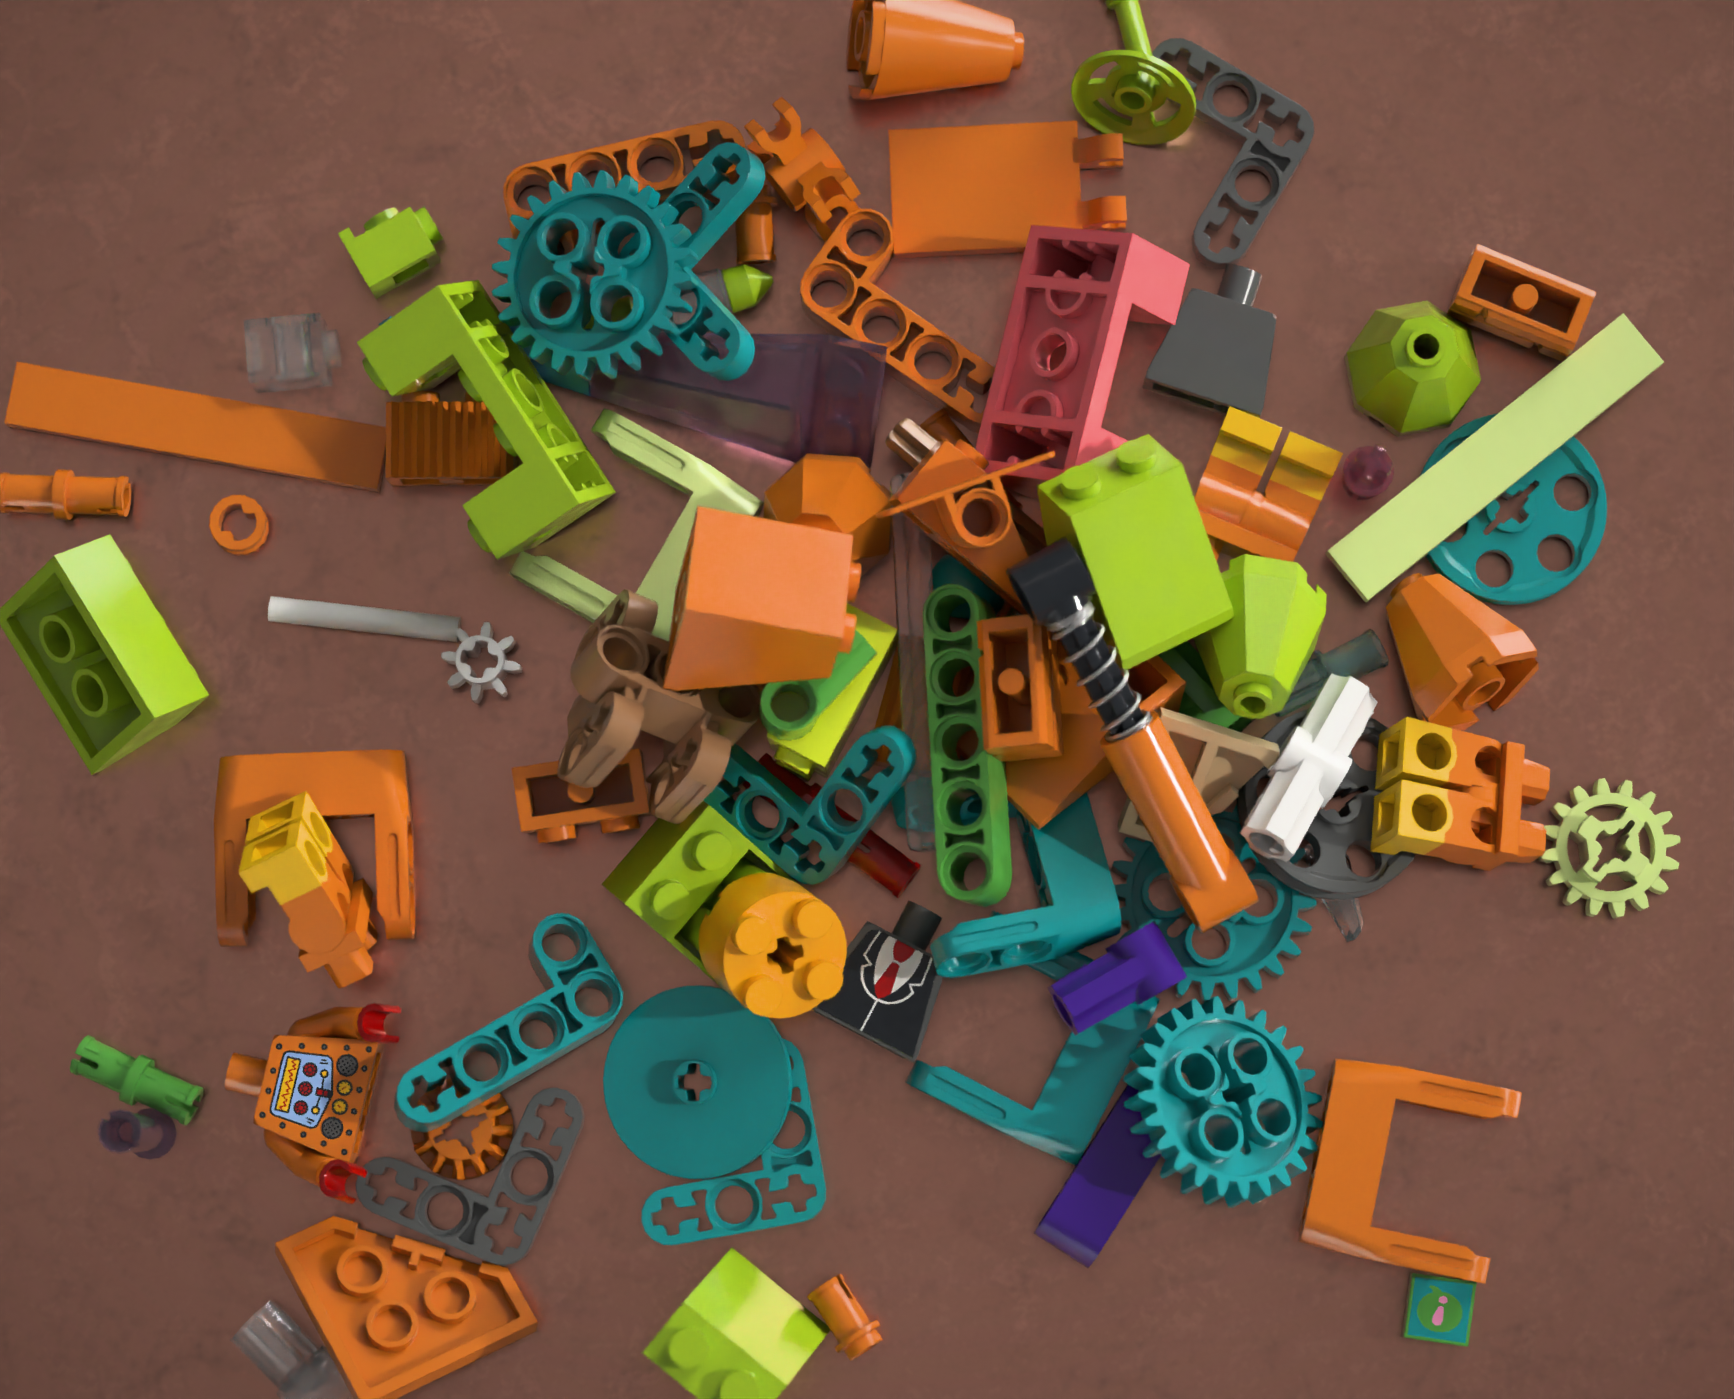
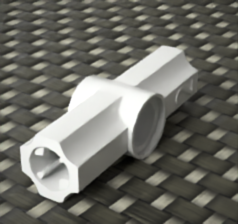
[1240,673,1378,862]

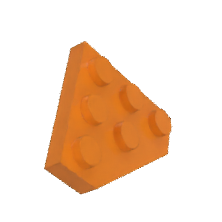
[275,1216,538,1399]

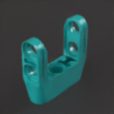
[891,778,1121,978]
[905,910,1160,1166]

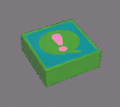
[1402,1273,1477,1347]

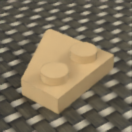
[1118,707,1280,842]

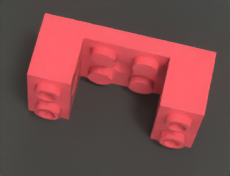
[975,225,1190,499]

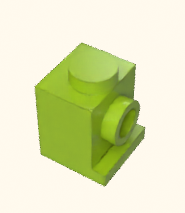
[338,206,443,299]

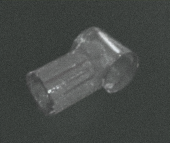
[231,1300,352,1399]

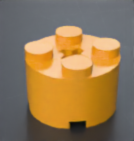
[699,873,847,1018]

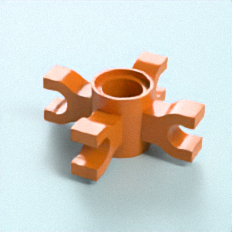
[744,97,861,242]

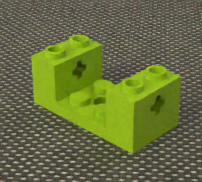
[357,280,616,560]

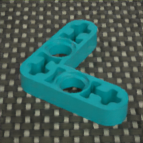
[618,142,766,381]
[703,725,916,885]
[641,1038,826,1245]

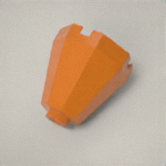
[763,453,893,577]
[1385,573,1539,731]

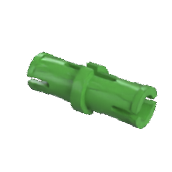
[70,1035,204,1125]

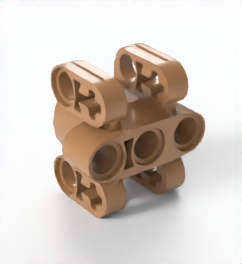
[558,590,762,825]

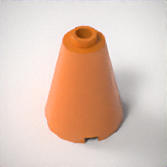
[846,0,1024,100]

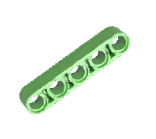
[922,584,1012,907]

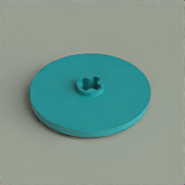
[603,985,792,1179]

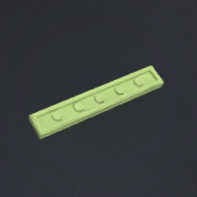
[1326,313,1664,603]

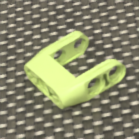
[509,408,764,642]

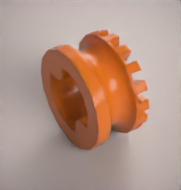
[209,495,269,556]

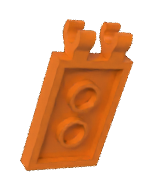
[888,120,1127,259]

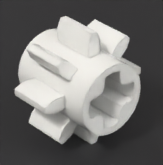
[441,622,523,703]

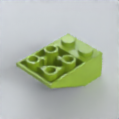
[601,801,841,989]

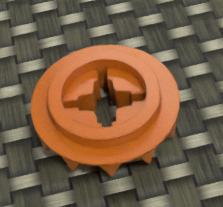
[410,1077,513,1180]

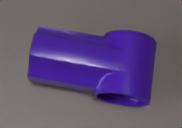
[1047,921,1187,1035]

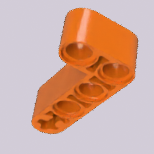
[503,120,746,255]
[800,209,995,434]

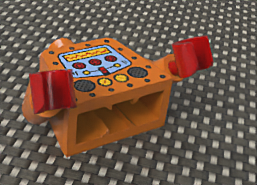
[225,1003,401,1204]

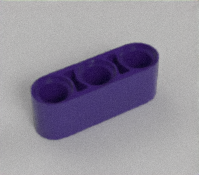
[1034,1084,1161,1268]

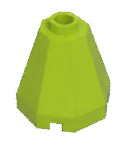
[1344,301,1481,437]
[1193,554,1327,719]

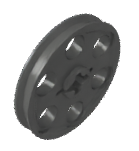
[1237,709,1416,900]

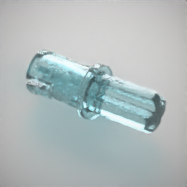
[1274,629,1389,717]

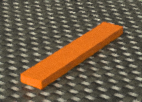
[4,362,386,493]

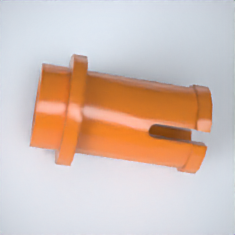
[735,184,778,265]
[807,1274,883,1361]

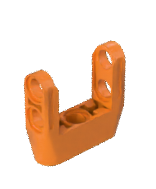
[214,749,415,947]
[1298,1058,1522,1284]

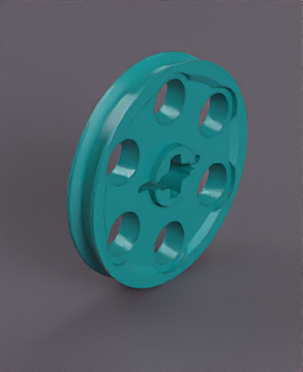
[1419,414,1607,605]

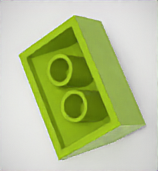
[0,534,209,775]

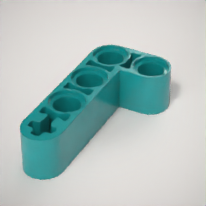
[394,913,623,1132]

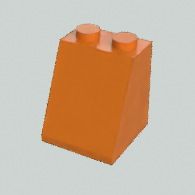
[663,506,861,691]

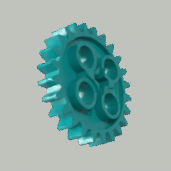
[492,170,699,381]
[1111,804,1317,1003]
[1124,996,1323,1208]

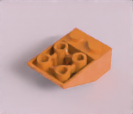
[956,639,1187,830]

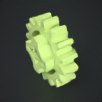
[1538,778,1681,919]

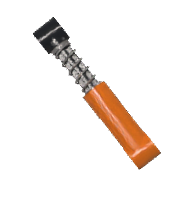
[1006,537,1259,933]

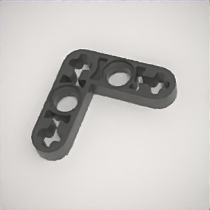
[1152,38,1314,270]
[355,1088,585,1265]

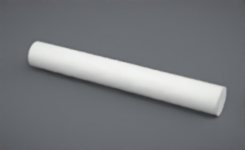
[268,596,461,642]

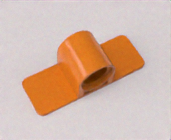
[876,451,1055,549]

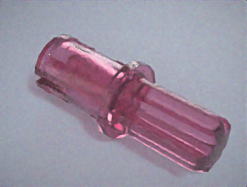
[1342,444,1394,501]

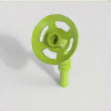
[1071,0,1196,145]

